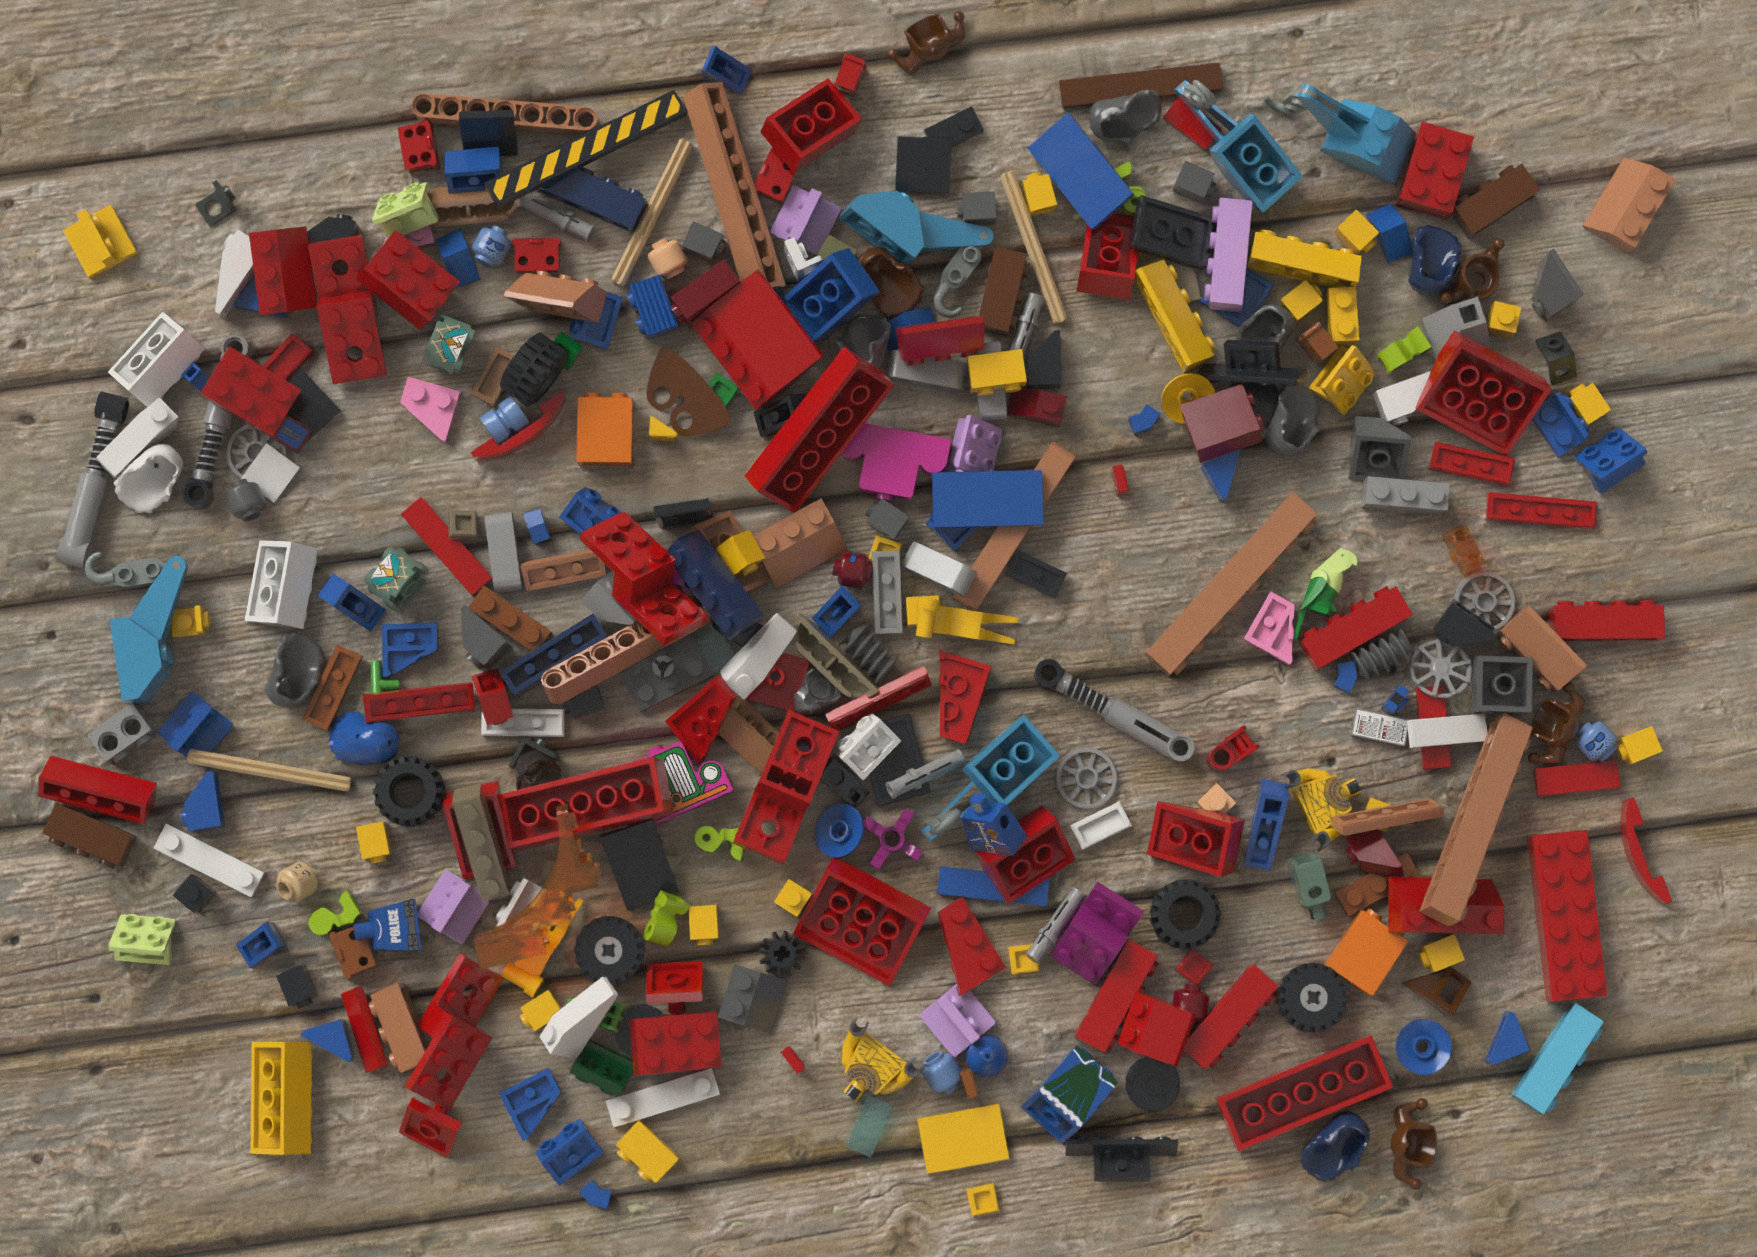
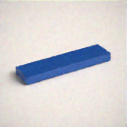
[937,866,1050,906]

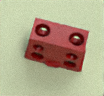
[834,53,867,98]
[398,119,441,174]
[754,148,796,205]
[512,238,562,273]

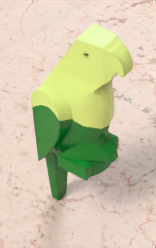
[1293,548,1358,640]

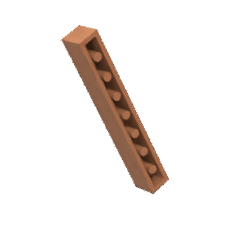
[683,82,786,288]
[1144,492,1317,677]
[1419,712,1533,926]

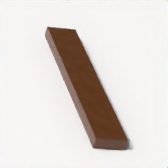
[1059,62,1223,109]

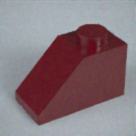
[1007,389,1067,428]
[1344,829,1404,877]

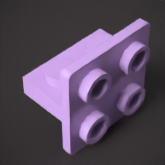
[770,186,841,256]
[946,415,1003,472]
[417,870,491,944]
[920,984,995,1057]

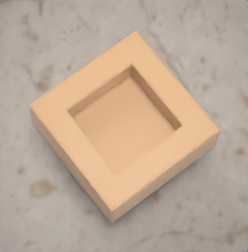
[1197,783,1236,814]

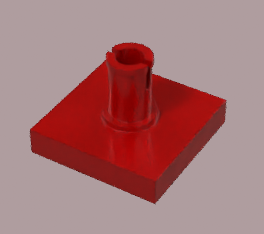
[745,652,810,712]
[646,961,703,1015]
[399,1098,462,1158]

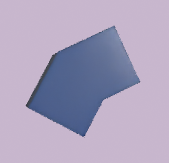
[182,362,210,392]
[1128,404,1161,435]
[524,508,550,544]
[1333,660,1357,694]
[579,1179,612,1209]

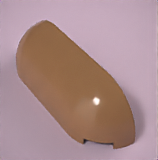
[427,186,521,227]
[718,690,779,771]

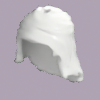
[114,443,183,513]

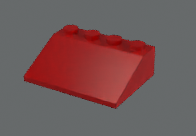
[691,269,824,410]
[1415,330,1552,457]
[793,858,931,986]

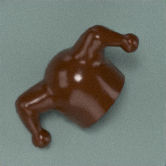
[887,11,966,74]
[1440,238,1505,305]
[1528,682,1586,765]
[1390,1098,1437,1190]

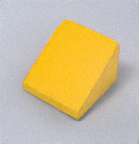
[649,416,678,442]

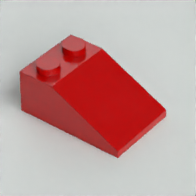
[1076,213,1138,300]
[443,781,517,879]
[1147,801,1245,877]

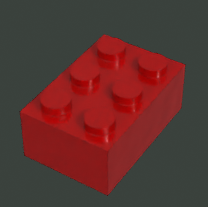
[760,78,862,173]
[1396,121,1474,220]
[356,230,460,330]
[199,346,301,438]
[629,1012,722,1075]

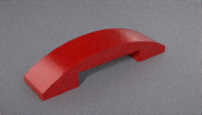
[470,391,566,461]
[1620,797,1672,904]

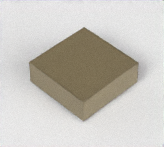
[448,510,477,540]

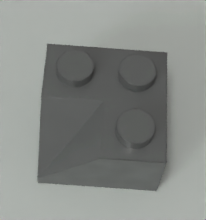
[1471,656,1533,715]

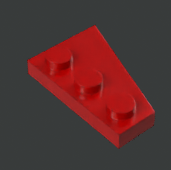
[939,650,992,745]
[665,675,737,764]
[937,897,1006,997]

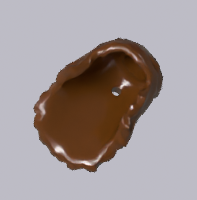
[858,246,924,318]

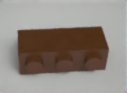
[1452,163,1540,239]
[979,246,1030,337]
[42,803,137,869]

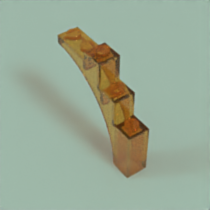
[474,804,602,970]

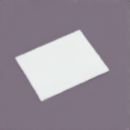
[241,443,300,503]

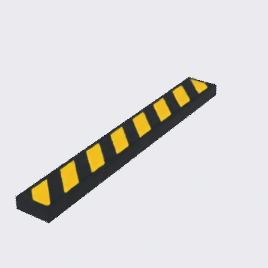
[485,90,688,209]

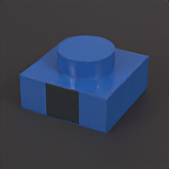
[1381,685,1410,715]

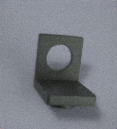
[195,180,237,227]
[1536,331,1577,385]
[509,737,559,770]

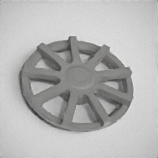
[226,424,287,479]
[1454,571,1516,630]
[1410,639,1472,698]
[1056,747,1117,809]

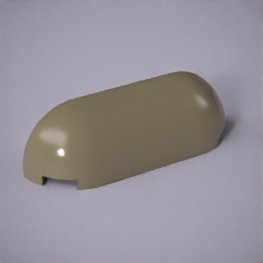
[793,614,879,698]

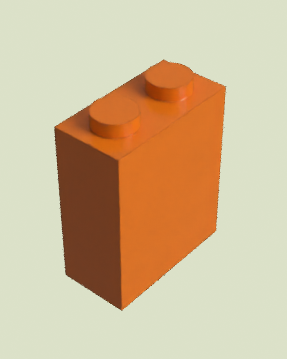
[577,393,634,466]
[1324,909,1409,996]

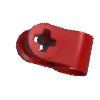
[1207,725,1260,772]

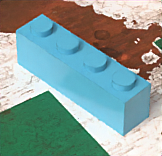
[1511,1003,1604,1114]

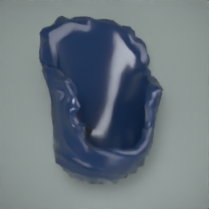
[1408,224,1461,297]
[1300,1111,1370,1181]

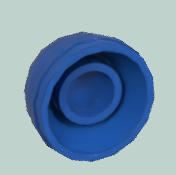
[966,1035,1008,1077]

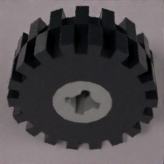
[574,916,645,985]
[1276,963,1348,1032]

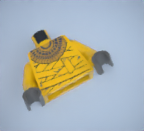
[1281,768,1361,852]
[841,1016,925,1102]

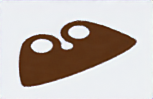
[647,347,731,436]

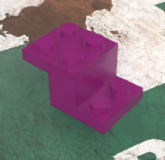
[1049,881,1144,985]

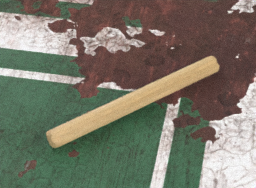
[612,139,693,287]
[1001,171,1067,324]
[187,749,351,792]

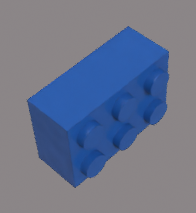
[785,248,880,343]

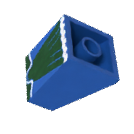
[1021,1045,1119,1144]

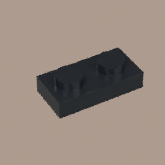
[924,106,984,148]
[1006,550,1067,599]

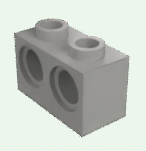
[87,703,156,764]

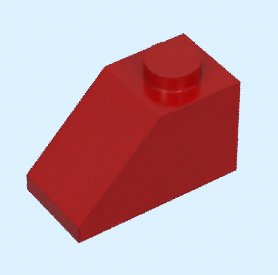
[471,668,513,725]

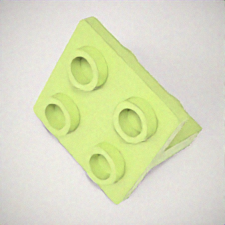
[372,182,439,238]
[109,914,175,965]

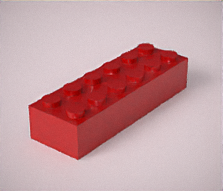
[744,347,895,513]
[499,757,674,851]
[1527,830,1607,1002]
[1214,1035,1393,1151]

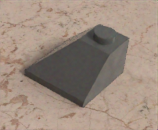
[1531,249,1584,321]
[1349,416,1411,480]

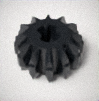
[759,931,805,978]

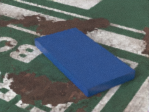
[1028,112,1135,230]
[932,470,1044,528]

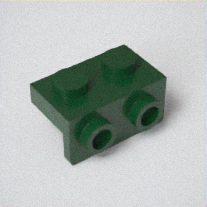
[569,1039,633,1096]

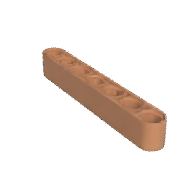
[411,93,599,136]
[952,441,1076,611]
[541,592,711,704]

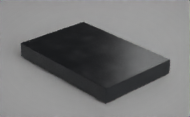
[1129,195,1214,270]
[653,498,713,528]
[869,713,931,807]
[600,819,679,911]

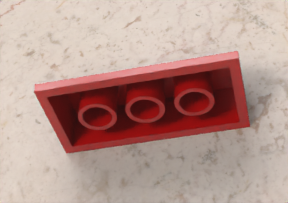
[1388,877,1505,934]

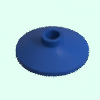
[815,803,864,858]
[1396,1019,1452,1075]

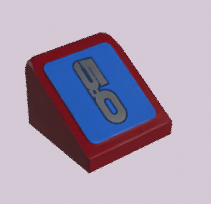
[272,415,312,454]

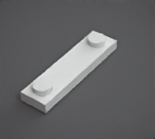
[154,824,265,898]
[606,1068,720,1128]

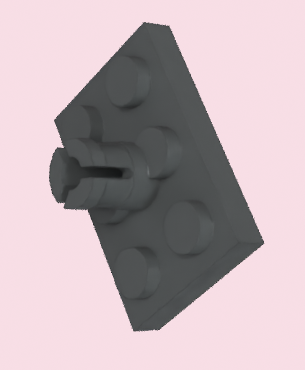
[620,633,714,712]

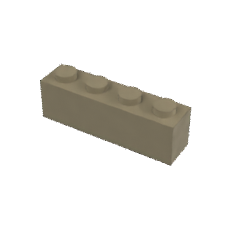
[452,784,510,902]

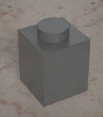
[1172,161,1217,204]
[957,191,996,225]
[682,221,726,264]
[865,498,909,541]

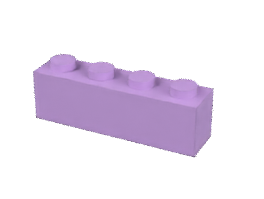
[1204,198,1252,312]

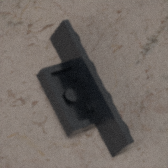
[1195,340,1307,387]
[1065,1136,1178,1182]

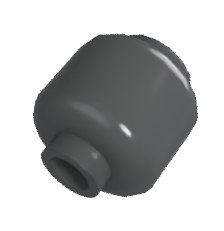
[226,479,266,522]

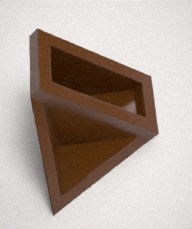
[1401,966,1471,1016]

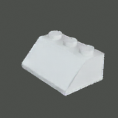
[108,312,205,407]
[245,540,318,629]

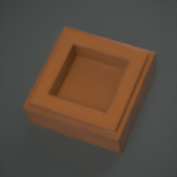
[960,1069,979,1099]

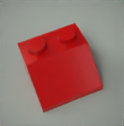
[1117,991,1196,1067]

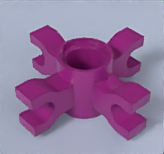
[864,808,923,870]

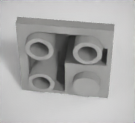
[1421,297,1490,361]
[581,571,637,625]

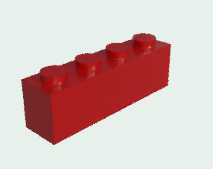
[1299,586,1413,671]
[1549,600,1665,641]
[38,755,157,824]
[1074,939,1159,1053]
[1183,964,1278,1070]

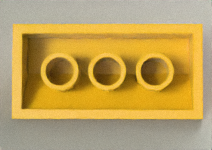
[1246,230,1362,288]
[1134,260,1216,374]
[250,1042,313,1155]

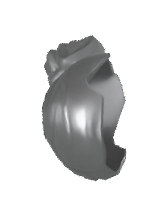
[794,668,841,715]

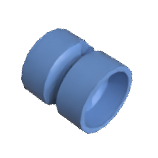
[480,396,531,446]

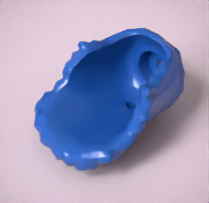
[329,711,400,765]

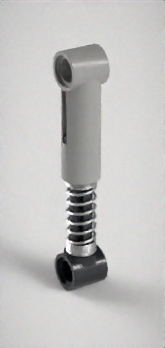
[182,335,252,510]
[57,392,129,569]
[1034,659,1195,763]

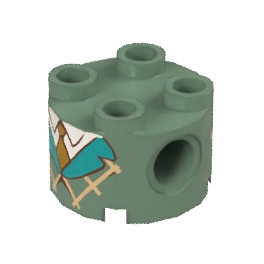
[421,313,475,376]
[364,547,429,611]

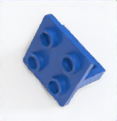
[1575,428,1648,493]
[158,691,234,766]

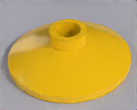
[1161,373,1215,424]

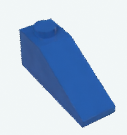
[1244,779,1289,871]

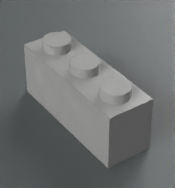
[1361,476,1450,515]

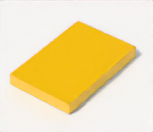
[917,1104,1009,1174]

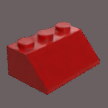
[249,226,317,315]
[896,316,984,366]
[974,806,1076,904]

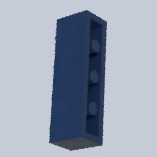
[536,167,647,234]
[667,529,764,640]
[499,613,608,698]

